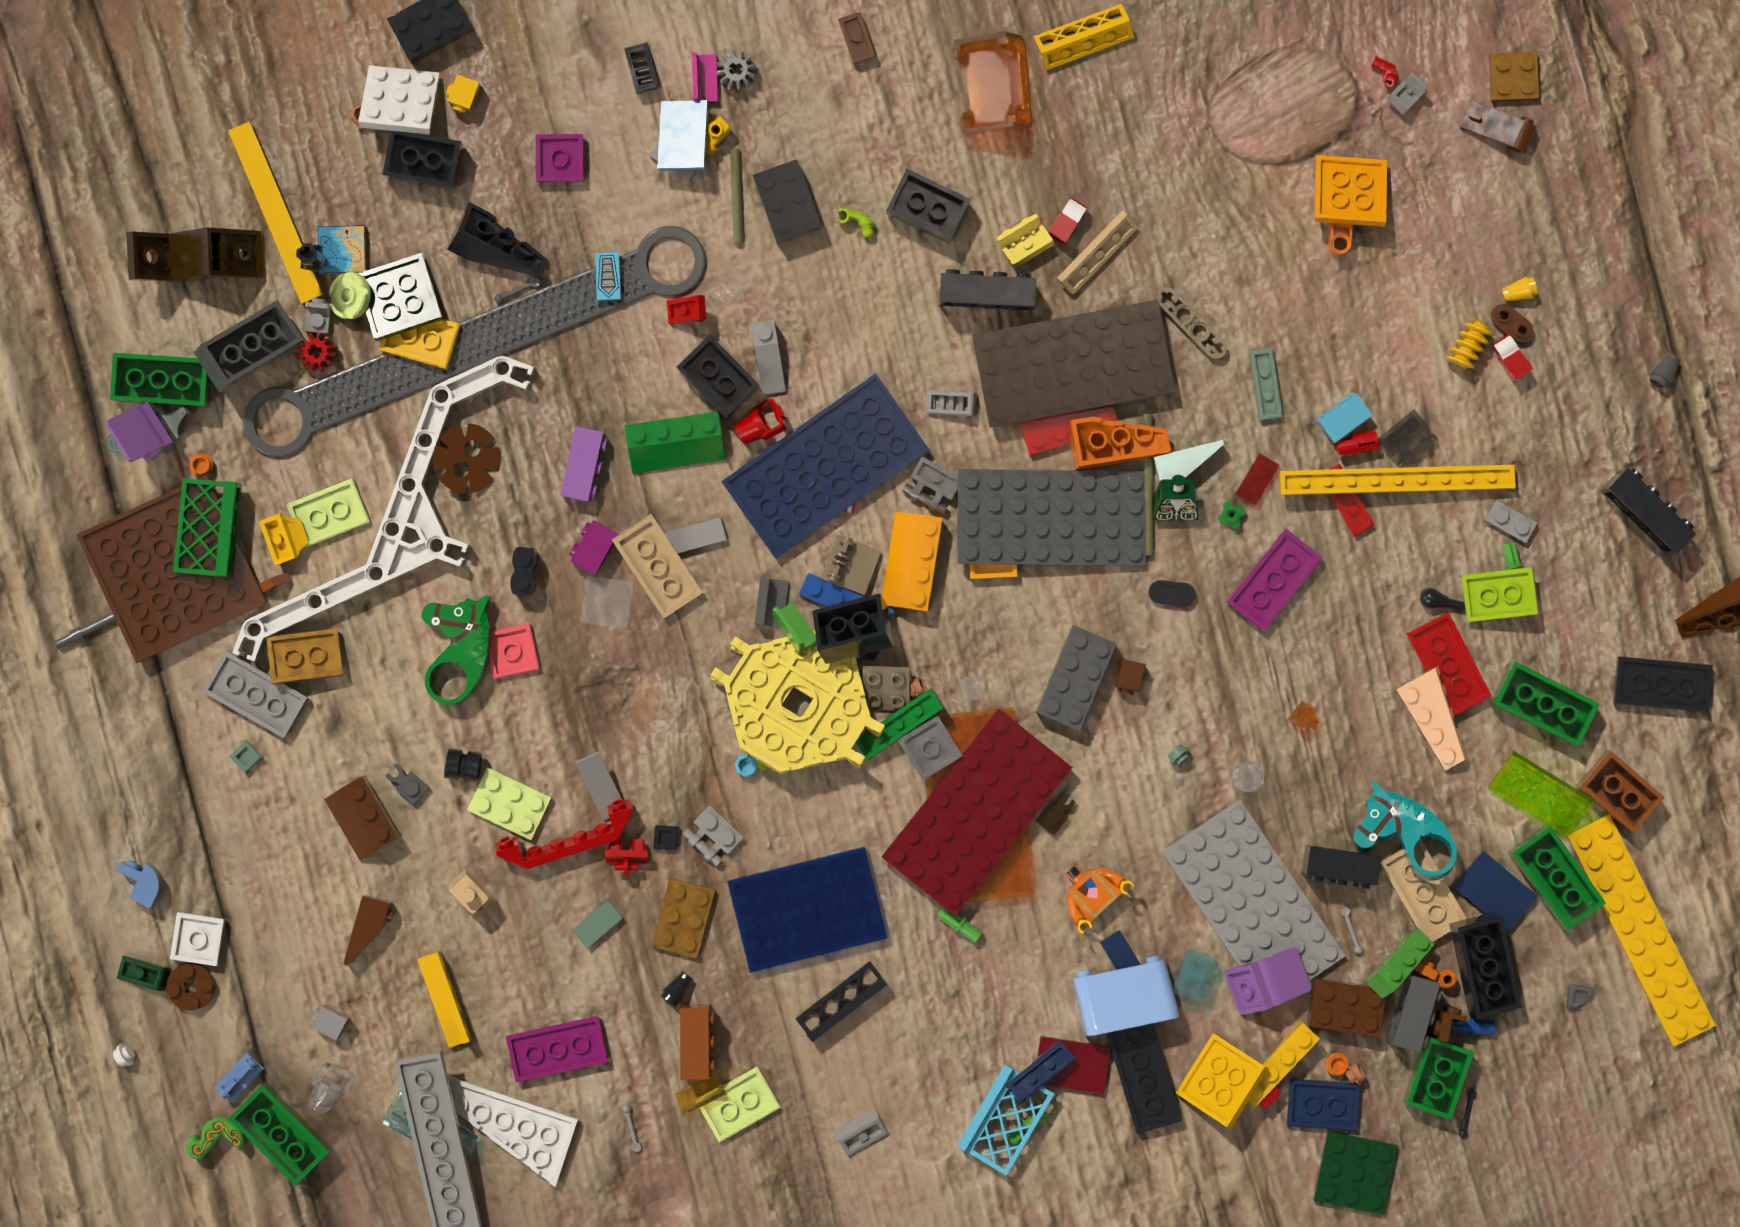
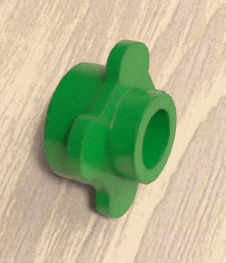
[1218,502,1245,529]

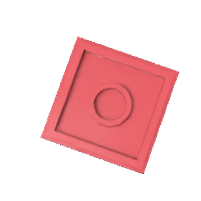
[489,623,540,679]

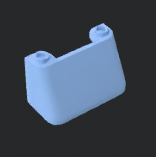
[1072,955,1179,1036]

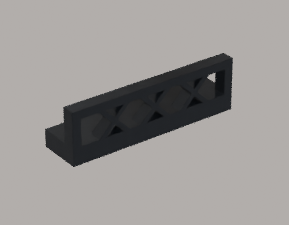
[795,961,887,1042]

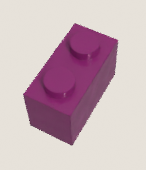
[569,520,619,575]

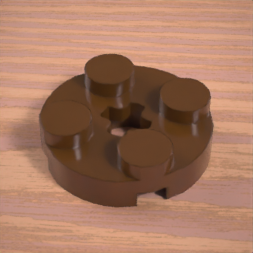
[166,963,215,1011]

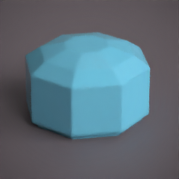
[734,754,758,777]

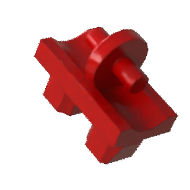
[605,839,649,878]

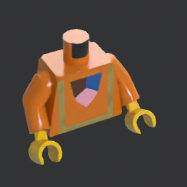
[1065,864,1137,937]

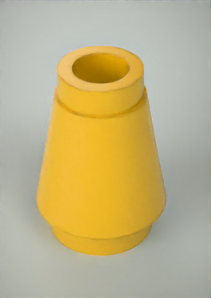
[1502,276,1539,302]

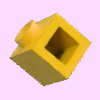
[446,74,481,114]

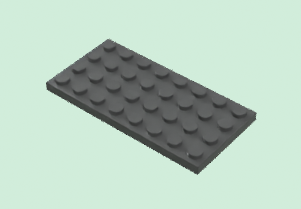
[957,469,1146,566]

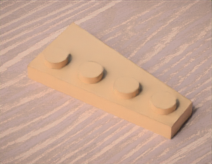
[1397,666,1467,770]

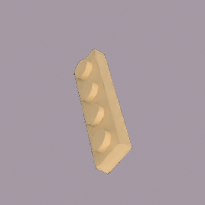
[1057,210,1138,295]

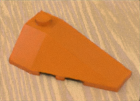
[1070,417,1171,470]

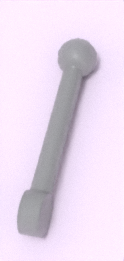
[1340,907,1363,955]
[622,1104,641,1152]

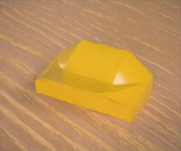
[259,513,309,566]

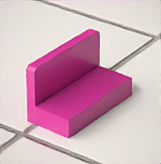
[692,52,718,103]

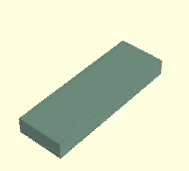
[1249,348,1283,421]

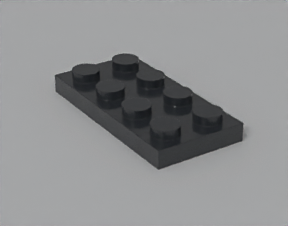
[1613,656,1713,712]

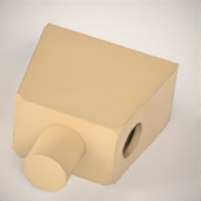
[448,868,497,917]

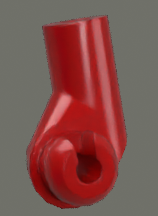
[1371,56,1399,88]

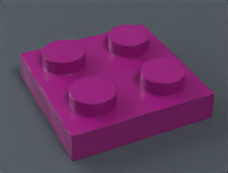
[536,134,584,183]

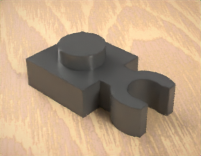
[386,764,429,805]

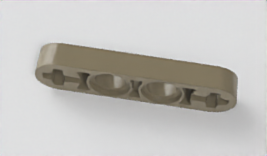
[1156,287,1227,360]

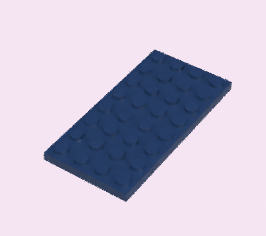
[721,373,930,559]

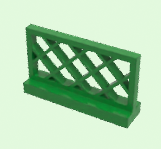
[173,478,242,578]

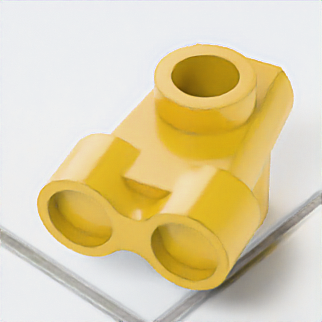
[706,115,732,157]

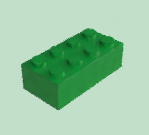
[110,353,211,408]
[1490,661,1600,746]
[1508,825,1606,931]
[228,1082,333,1186]

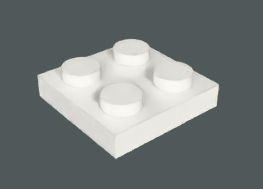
[170,912,225,966]

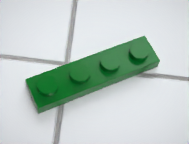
[856,688,945,760]

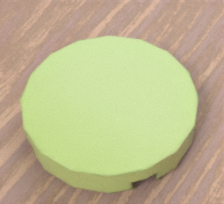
[329,272,371,319]

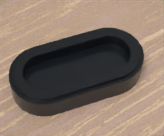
[1148,580,1196,607]

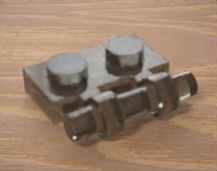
[1378,409,1439,468]

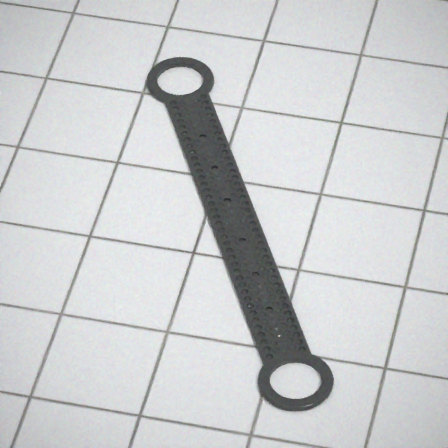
[243,226,706,458]

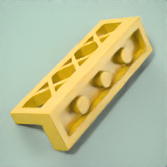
[1033,4,1134,71]
[417,951,472,1048]

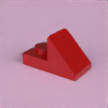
[666,295,707,324]

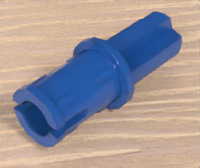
[1450,1018,1495,1037]

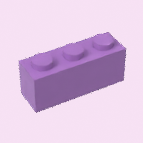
[560,426,608,503]

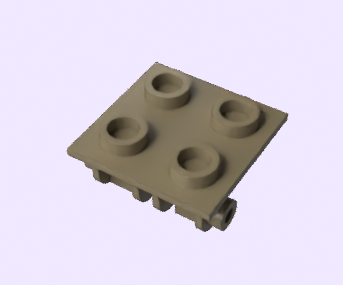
[821,535,881,596]
[863,665,912,711]

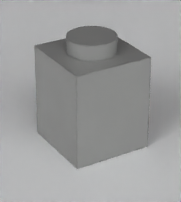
[311,1005,350,1040]

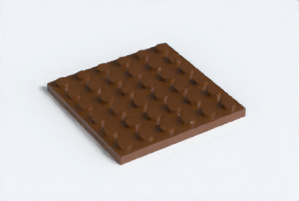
[76,475,266,663]

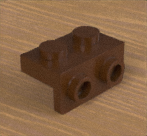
[1430,1006,1467,1042]

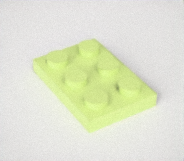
[467,767,552,840]

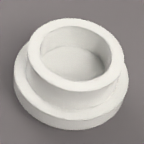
[113,1044,135,1067]

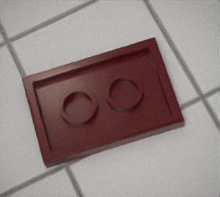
[1037,1036,1111,1094]

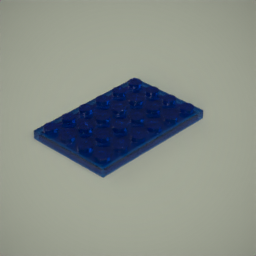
[727,846,888,973]

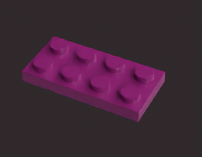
[1226,528,1323,631]
[506,1015,609,1083]

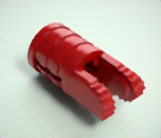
[1334,429,1379,455]

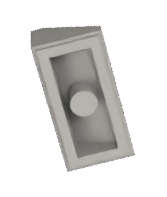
[834,1108,888,1156]

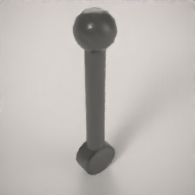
[494,278,540,303]

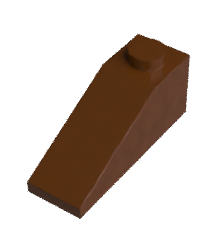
[343,895,394,966]

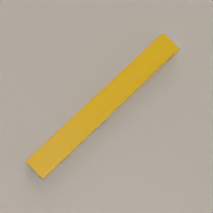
[228,121,324,304]

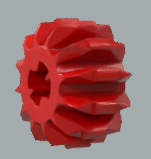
[296,332,337,372]

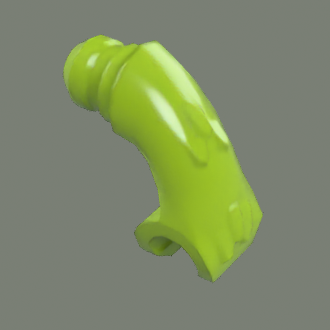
[836,208,875,238]

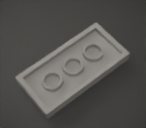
[202,651,308,738]

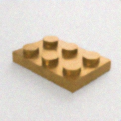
[266,628,343,685]
[651,878,715,959]

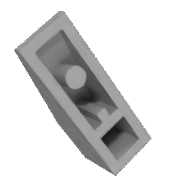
[751,320,786,395]

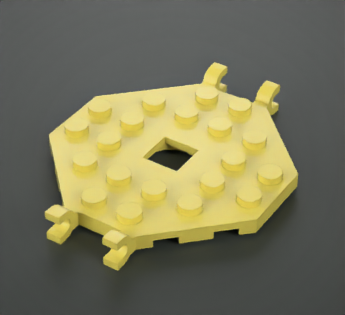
[710,631,885,774]

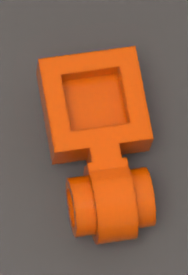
[1414,959,1457,989]

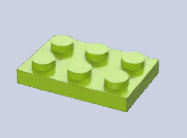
[1461,567,1539,622]

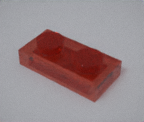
[1235,453,1279,506]

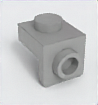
[1386,73,1428,115]

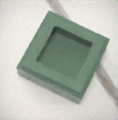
[229,740,263,773]

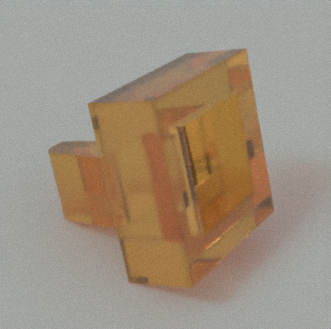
[1288,701,1320,729]

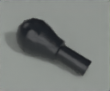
[1420,588,1465,611]

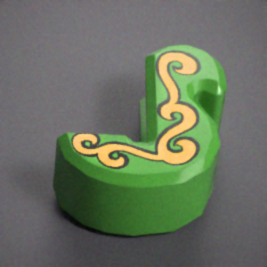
[186,1116,246,1159]

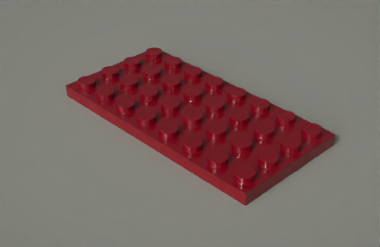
[881,709,1073,916]

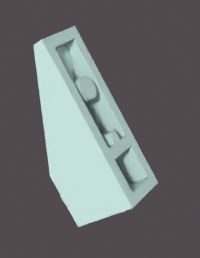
[1153,440,1224,482]

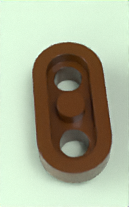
[1490,304,1534,343]

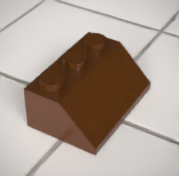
[324,776,401,860]

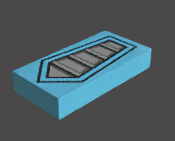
[595,252,621,301]

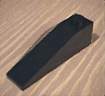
[447,202,548,277]

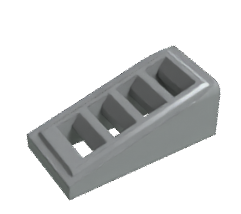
[926,390,977,416]

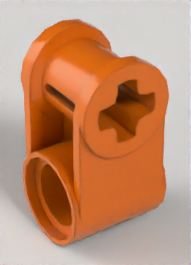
[1328,223,1354,257]

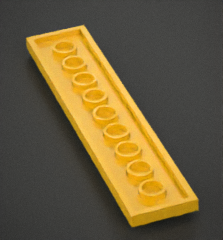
[1566,814,1716,1047]

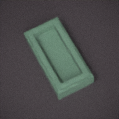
[572,900,623,948]

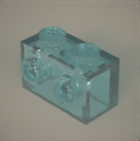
[1173,947,1217,1002]

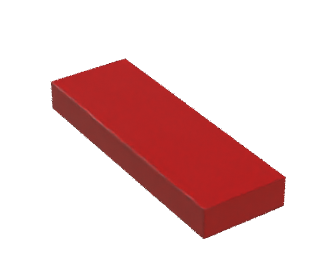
[1329,464,1375,537]

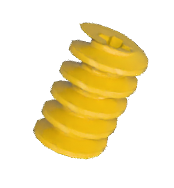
[1446,317,1494,369]

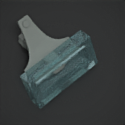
[150,405,192,455]

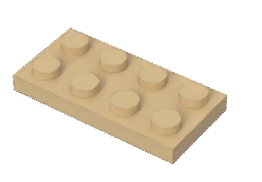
[611,514,703,618]
[1380,840,1467,942]

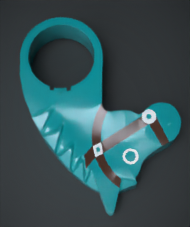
[1353,781,1457,881]

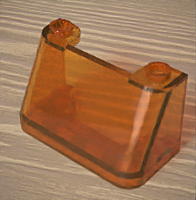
[953,31,1033,135]

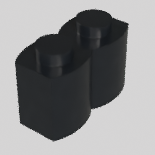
[510,547,538,596]

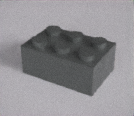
[1387,974,1442,1052]

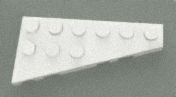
[448,1076,578,1187]

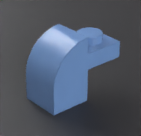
[116,859,163,908]

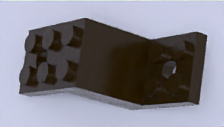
[126,227,263,283]

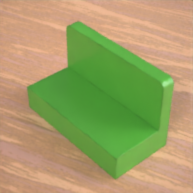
[773,602,816,654]

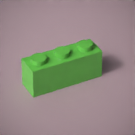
[1365,928,1435,998]

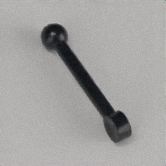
[1459,1089,1476,1138]

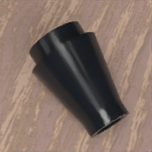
[660,971,693,1007]

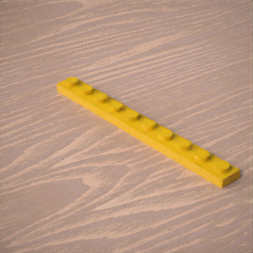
[1279,465,1515,495]

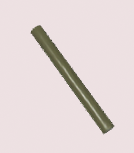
[730,149,743,244]

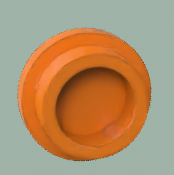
[189,453,213,477]
[1325,1052,1349,1076]

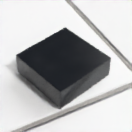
[653,825,679,850]

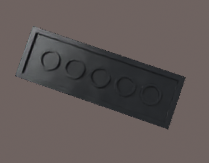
[1106,1023,1182,1134]

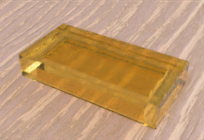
[674,1073,726,1115]

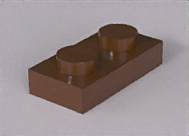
[838,12,876,65]

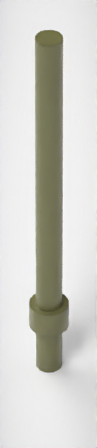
[1143,414,1153,555]

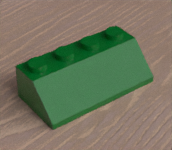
[624,412,726,473]

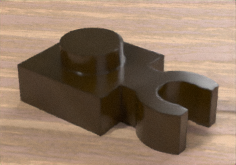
[1035,792,1075,835]

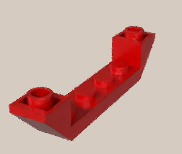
[495,799,633,869]

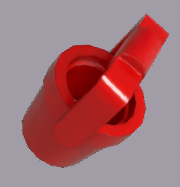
[734,399,787,445]

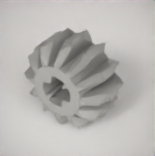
[716,50,756,91]

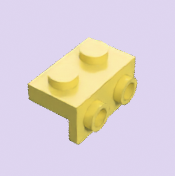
[997,214,1055,269]

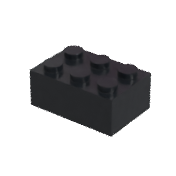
[386,0,474,64]
[382,131,464,191]
[753,159,821,245]
[886,168,971,245]
[676,334,760,420]
[812,593,894,664]
[1301,845,1381,889]

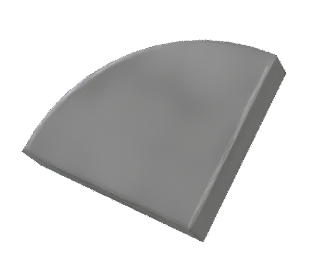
[1566,984,1594,1008]

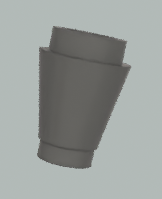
[1649,353,1680,390]

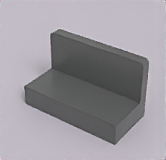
[754,577,789,627]

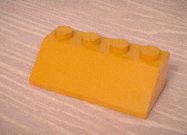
[882,512,942,612]

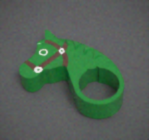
[421,595,491,705]

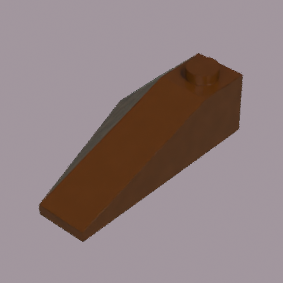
[1675,577,1740,638]

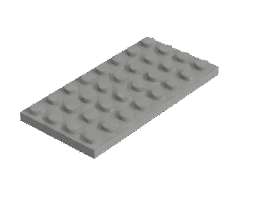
[1161,799,1346,981]

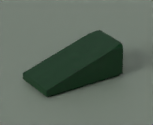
[117,955,171,991]

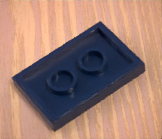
[1452,850,1538,932]
[1286,1078,1361,1131]

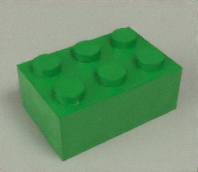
[1403,1036,1474,1120]

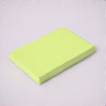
[286,478,370,548]
[696,1066,781,1143]

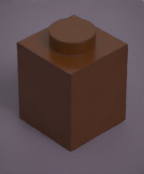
[1115,659,1146,695]

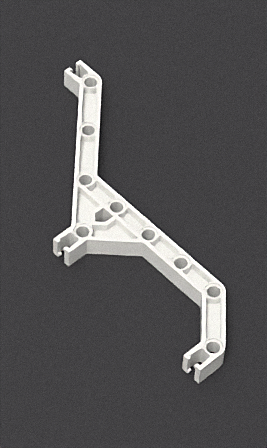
[232,356,536,661]

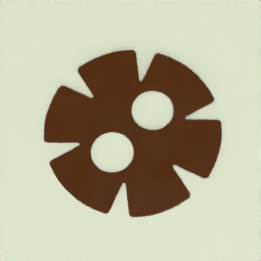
[433,423,501,494]

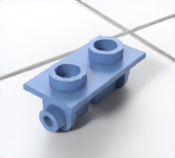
[215,1053,264,1103]

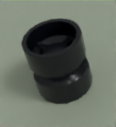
[444,748,482,783]

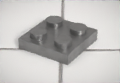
[898,716,963,781]

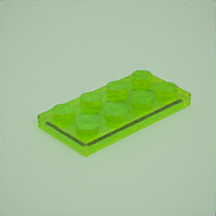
[1488,751,1594,837]

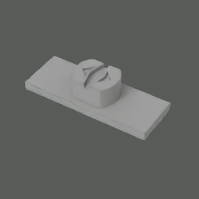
[575,751,622,821]

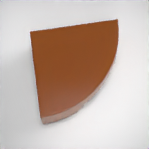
[258,573,291,593]

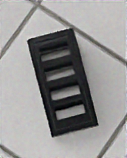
[624,42,659,94]

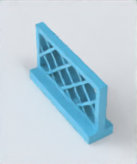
[957,1064,1055,1176]

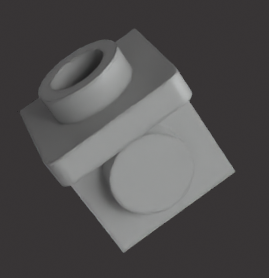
[304,298,332,334]

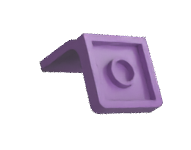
[105,402,173,462]
[1224,947,1311,1015]

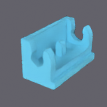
[1315,392,1372,443]

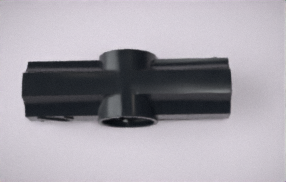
[296,243,327,272]

